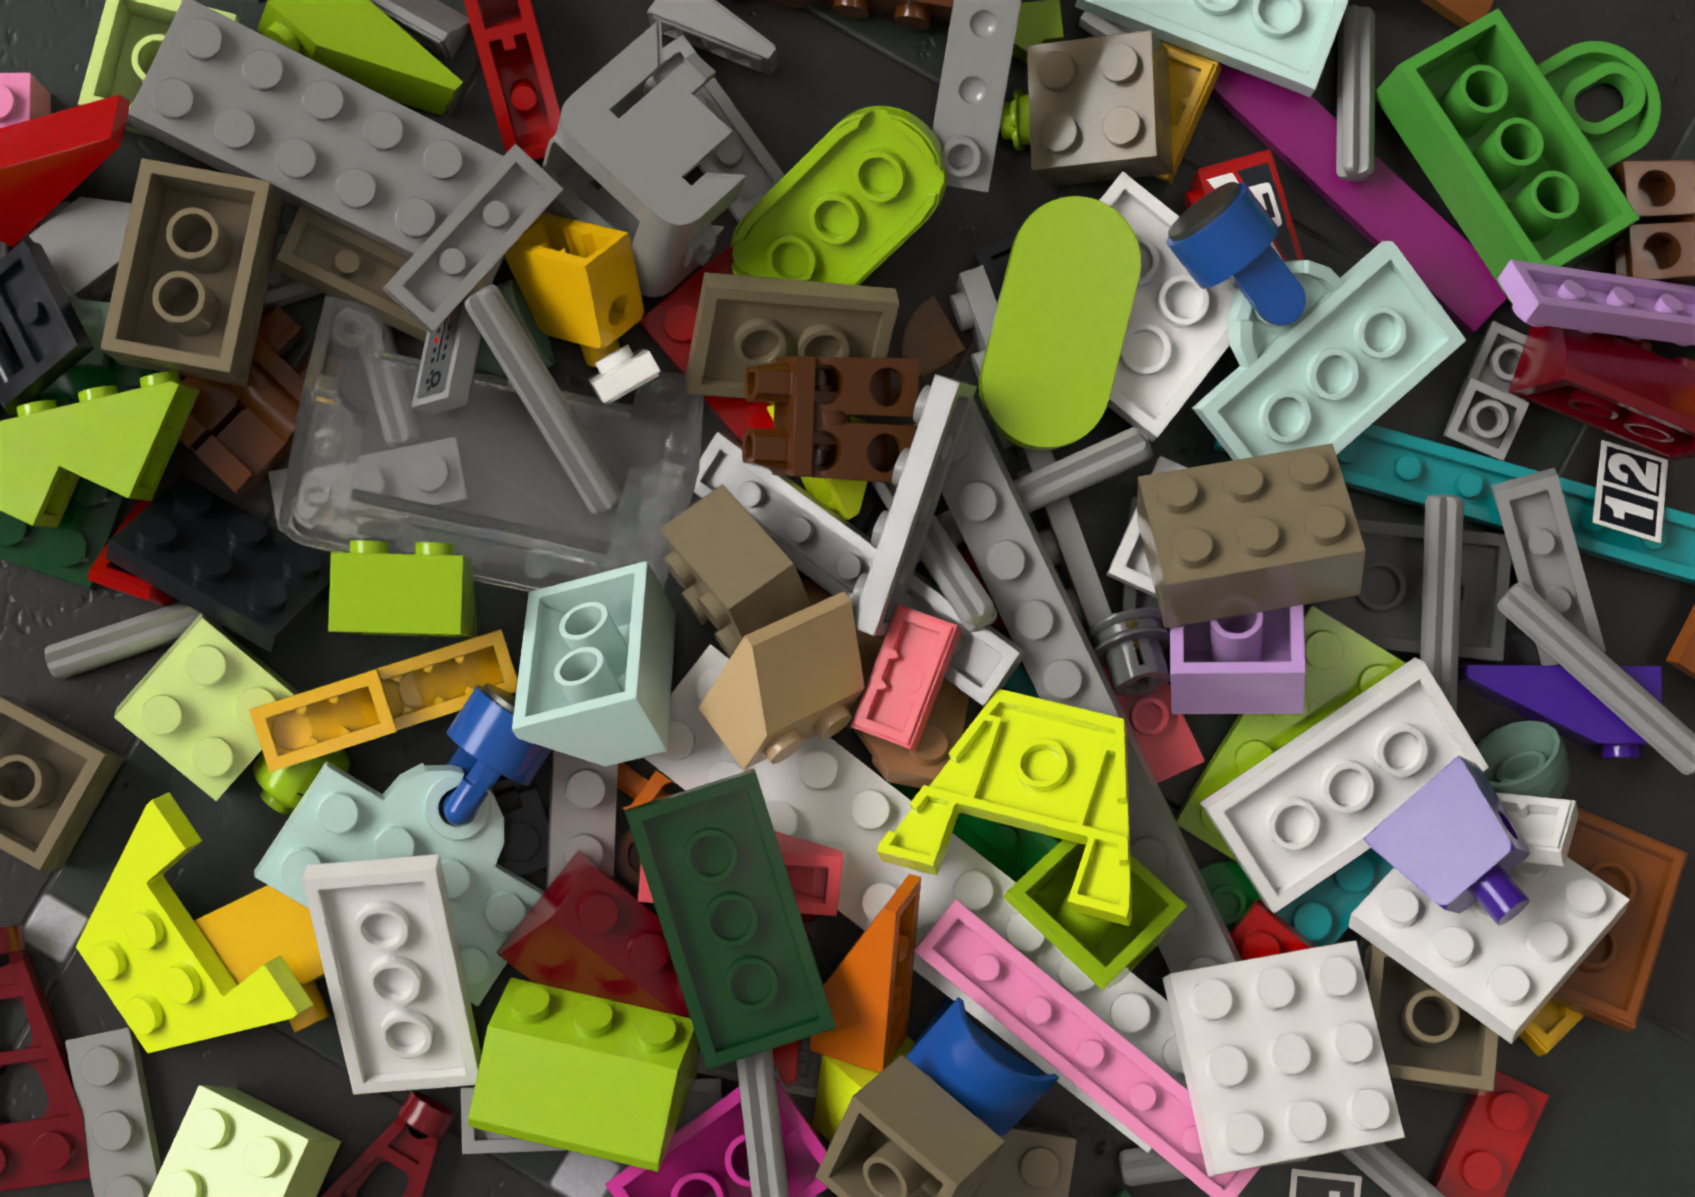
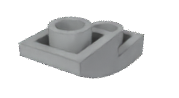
[1443,321,1530,461]

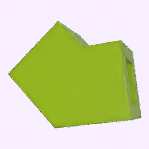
[1012,0,1064,64]

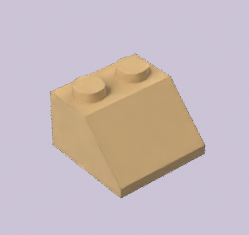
[698,591,865,770]

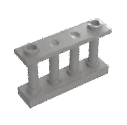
[932,0,1021,192]

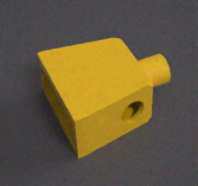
[504,212,644,367]
[194,885,331,1033]

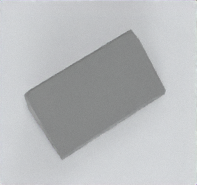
[370,0,471,59]

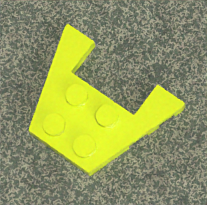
[877,689,1132,926]
[76,792,314,1053]

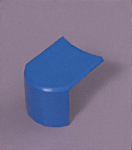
[907,996,1060,1136]

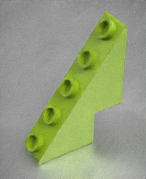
[0,371,200,528]

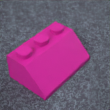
[605,1077,829,1197]

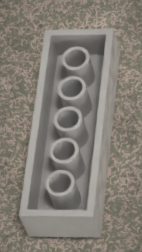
[127,0,504,285]

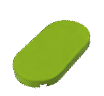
[731,106,948,285]
[979,196,1141,451]

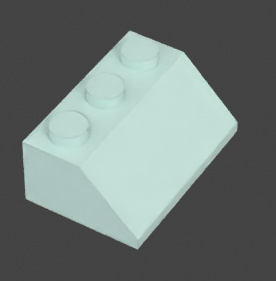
[512,561,676,767]

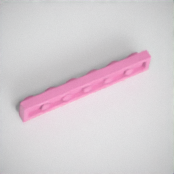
[913,899,1260,1197]

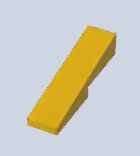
[249,629,518,773]

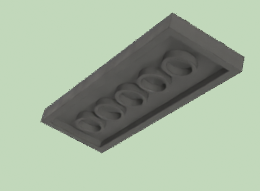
[1120,497,1511,663]

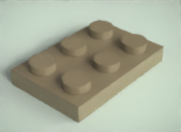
[685,272,899,398]

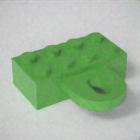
[1375,8,1661,303]

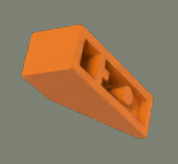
[810,874,922,1073]

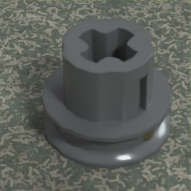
[1086,608,1170,697]

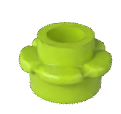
[1000,88,1031,151]

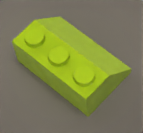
[468,978,698,1172]

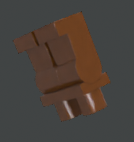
[1609,160,1695,286]
[179,305,348,499]
[742,356,920,483]

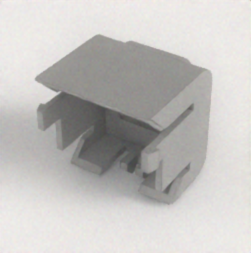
[542,20,746,297]

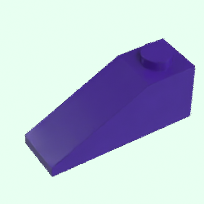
[1457,665,1662,759]

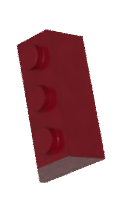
[1508,326,1695,461]
[496,850,690,1018]

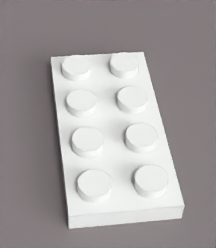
[1200,657,1489,913]
[302,854,481,1094]

